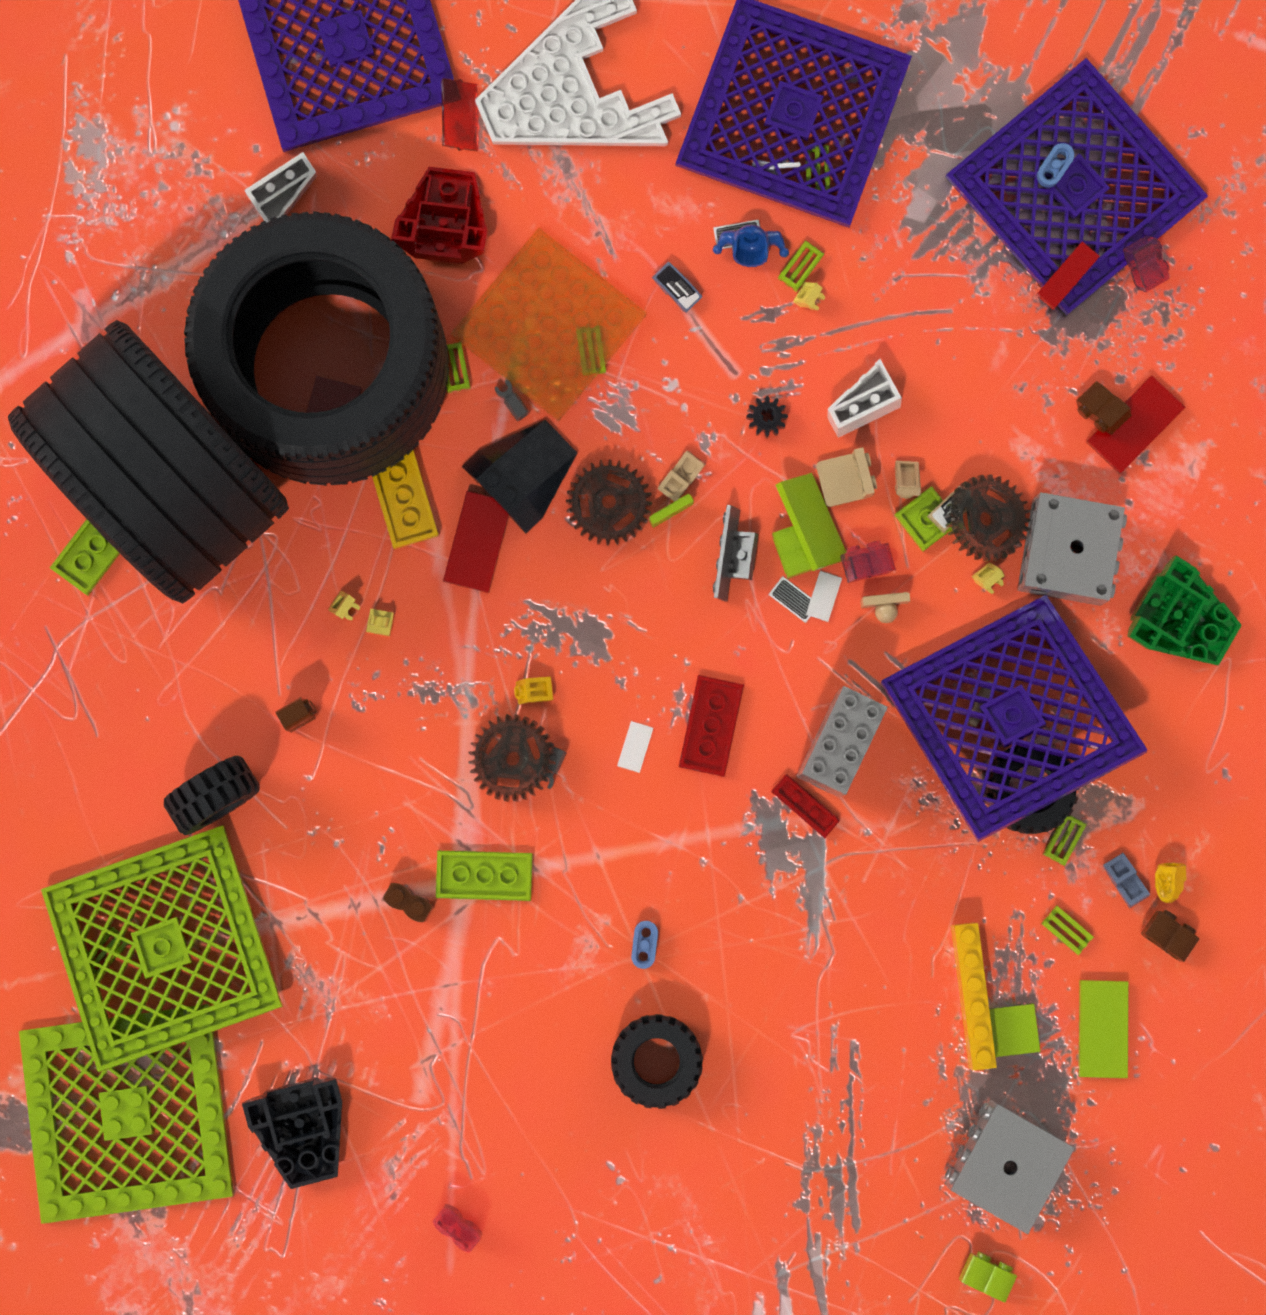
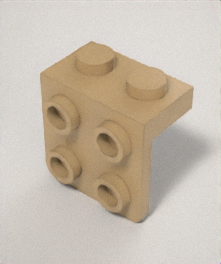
[816,447,877,507]

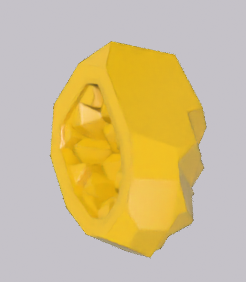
[1155,862,1187,903]

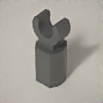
[495,379,530,421]
[536,746,567,789]

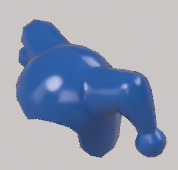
[712,225,789,267]

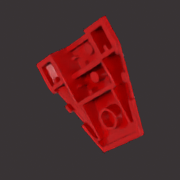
[391,166,488,264]

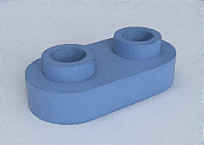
[1037,143,1074,188]
[631,921,658,969]

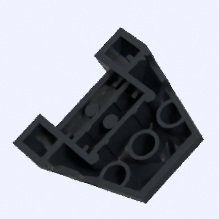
[242,1078,343,1189]

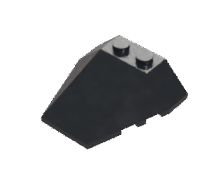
[462,420,578,534]

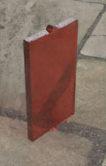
[441,78,479,152]

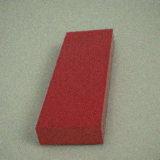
[1036,241,1100,310]
[771,774,840,838]

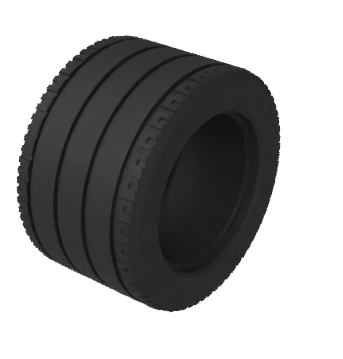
[184,211,449,486]
[8,320,289,604]

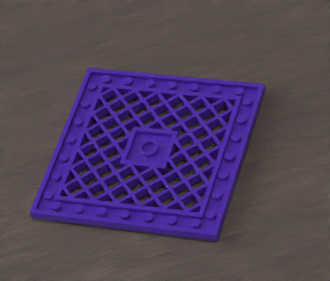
[238,0,460,152]
[675,0,912,228]
[945,58,1208,316]
[881,595,1148,842]

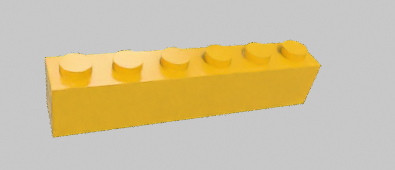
[951,922,997,1071]

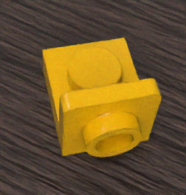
[514,676,553,705]

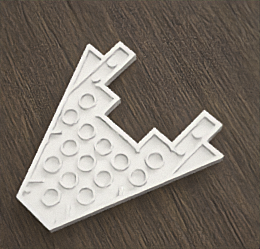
[475,0,681,146]

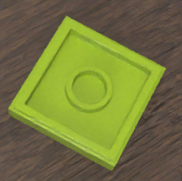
[894,486,960,552]
[989,1003,1040,1057]

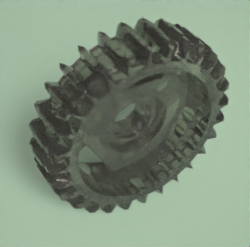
[566,459,652,546]
[944,474,1031,562]
[468,714,556,802]

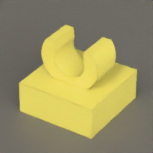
[793,282,825,310]
[971,562,1005,594]
[328,591,360,620]
[366,608,394,636]

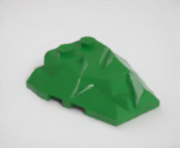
[1127,555,1242,666]

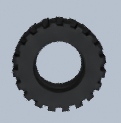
[984,742,1079,834]
[163,755,260,835]
[611,1014,703,1109]

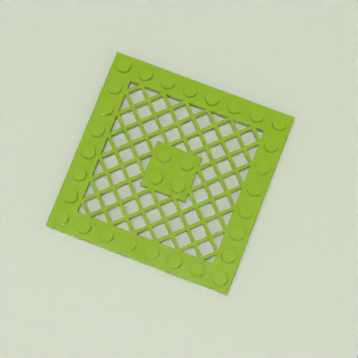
[41,825,283,1072]
[19,1004,234,1224]

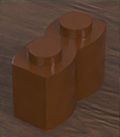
[1076,381,1132,435]
[275,697,318,733]
[382,883,435,922]
[1141,910,1200,962]

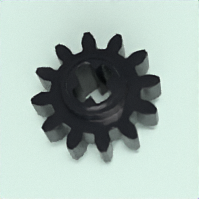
[746,396,788,439]

